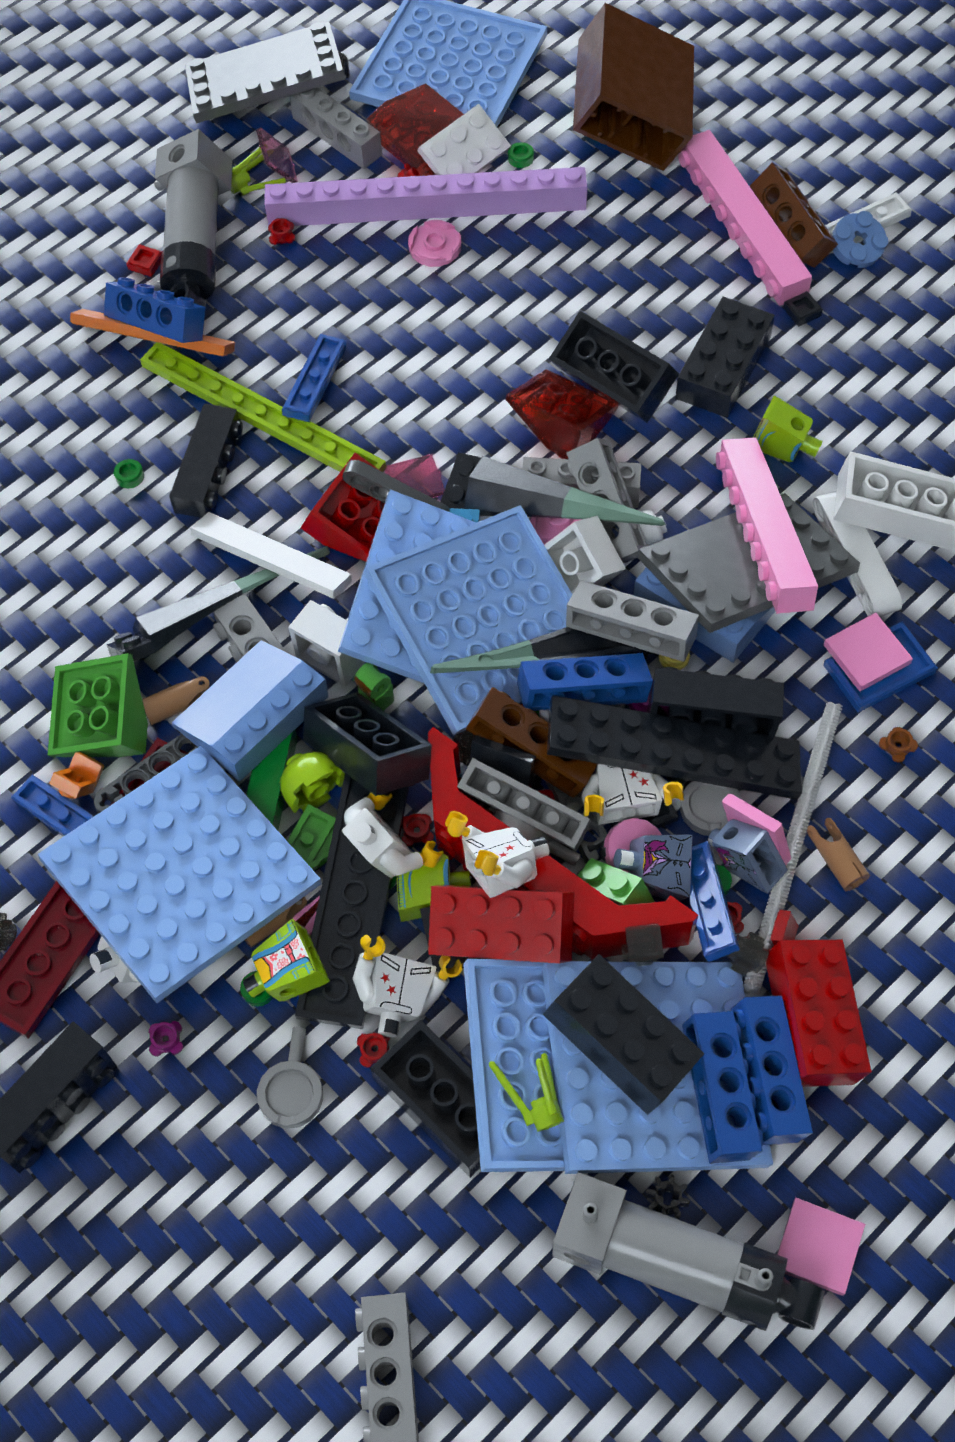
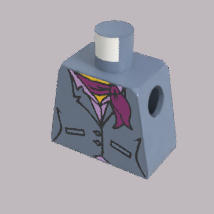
[708,819,788,894]
[613,834,692,901]

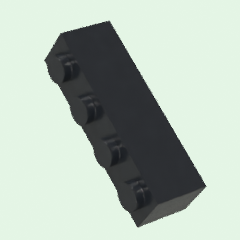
[169,404,243,518]

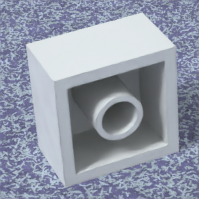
[544,516,626,595]
[288,600,364,687]

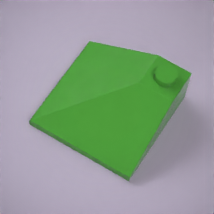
[48,653,148,757]

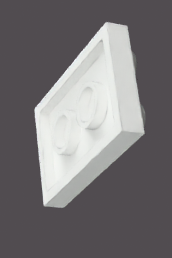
[417,104,511,175]

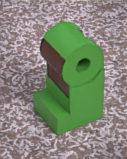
[353,663,394,711]

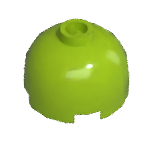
[280,752,345,813]

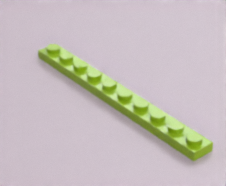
[140,342,387,472]

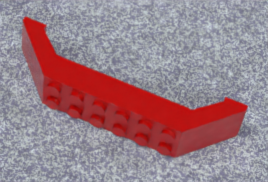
[428,727,698,959]

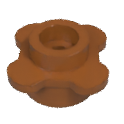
[879,727,918,762]

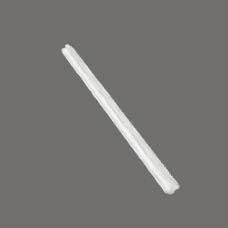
[743,702,843,994]

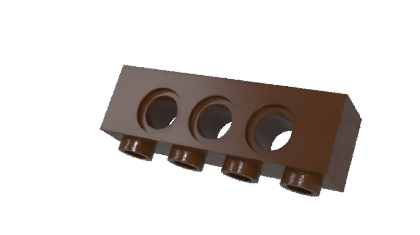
[750,162,838,268]
[465,687,597,798]

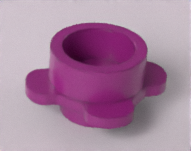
[148,1021,183,1057]

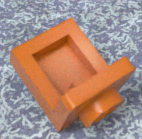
[49,752,104,799]

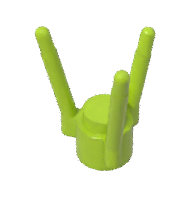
[230,146,286,196]
[489,1053,564,1132]

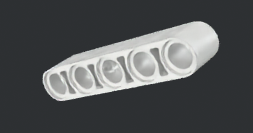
[813,491,902,617]

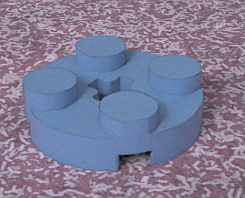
[832,211,888,268]

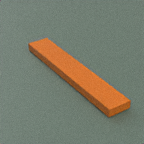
[70,309,235,357]

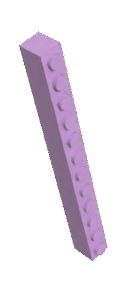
[265,167,587,226]

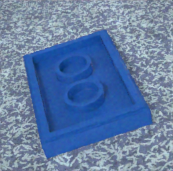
[823,621,938,713]

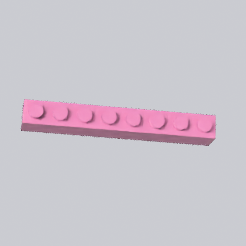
[678,130,812,306]
[716,437,818,614]

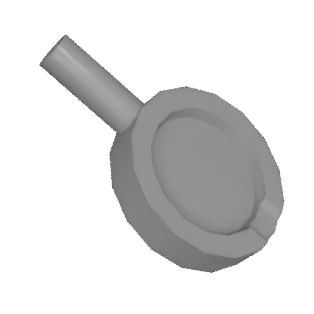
[680,781,742,836]
[493,809,581,866]
[257,1026,323,1129]

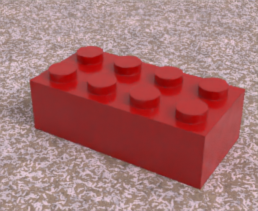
[428,885,574,964]
[764,939,872,1087]

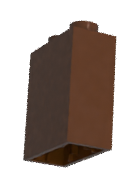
[573,3,694,171]

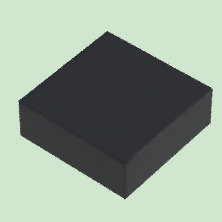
[783,291,823,327]

